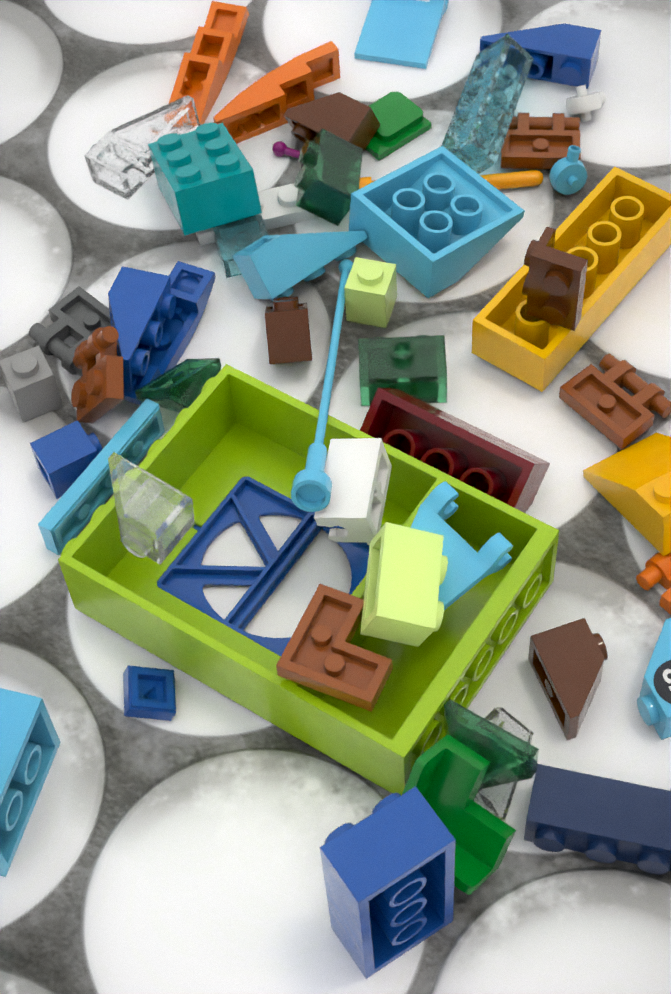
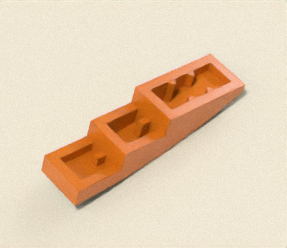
[164,1,249,129]
[213,41,340,144]

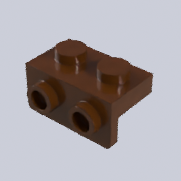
[522,227,588,331]

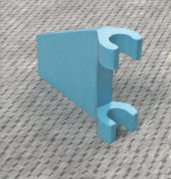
[410,481,513,610]

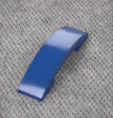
[124,261,216,405]

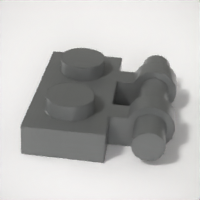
[29,286,111,377]

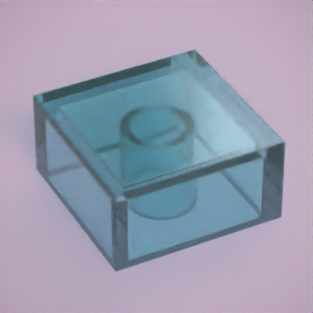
[213,214,268,278]

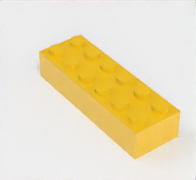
[472,166,671,392]

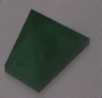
[135,358,221,413]
[444,699,539,790]

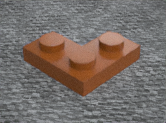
[276,584,393,712]

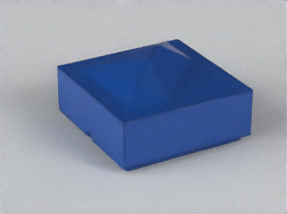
[123,665,176,721]

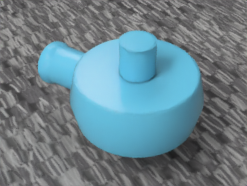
[549,145,587,195]

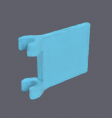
[354,0,449,69]

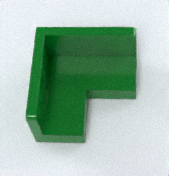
[402,734,516,895]

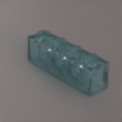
[441,34,534,174]

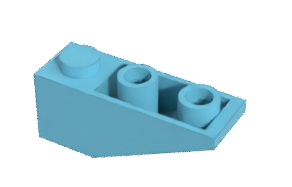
[232,231,368,302]

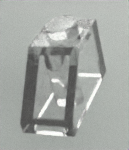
[108,452,194,564]

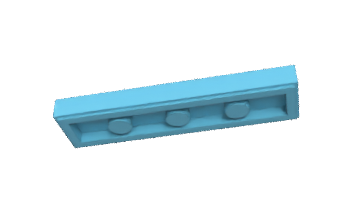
[38,398,165,555]

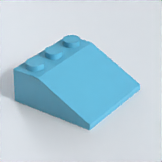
[348,146,525,298]

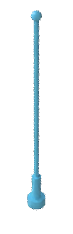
[291,259,353,512]

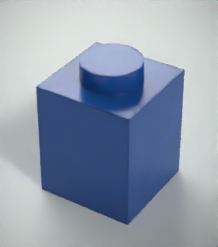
[30,420,103,499]

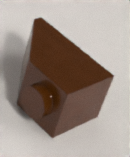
[528,618,608,740]

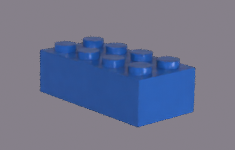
[320,786,455,979]

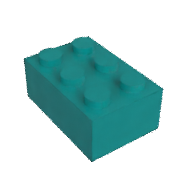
[148,123,262,236]

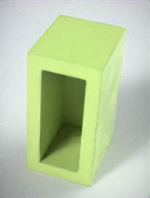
[360,522,448,647]

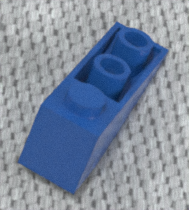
[479,23,601,89]
[108,266,176,392]

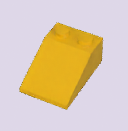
[583,432,671,556]

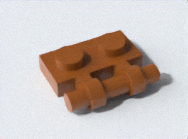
[501,112,581,169]
[71,326,124,423]
[559,353,671,449]

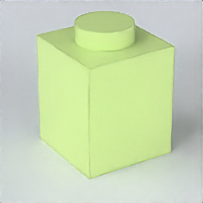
[344,257,397,328]

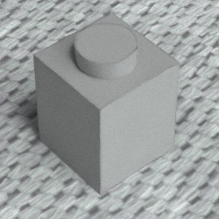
[0,345,63,423]

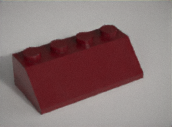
[360,388,550,513]

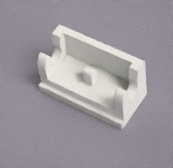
[314,438,392,545]

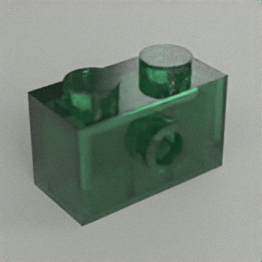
[294,128,363,226]
[358,335,447,406]

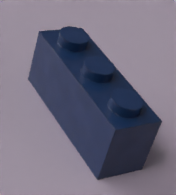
[524,764,671,874]

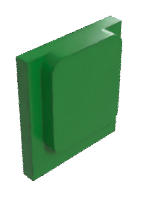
[365,92,432,161]

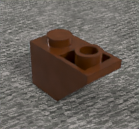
[284,92,380,163]
[265,296,312,364]

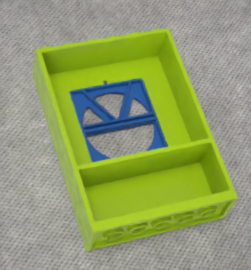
[58,364,559,795]

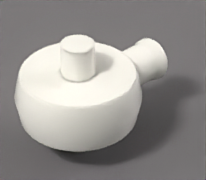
[566,85,606,121]

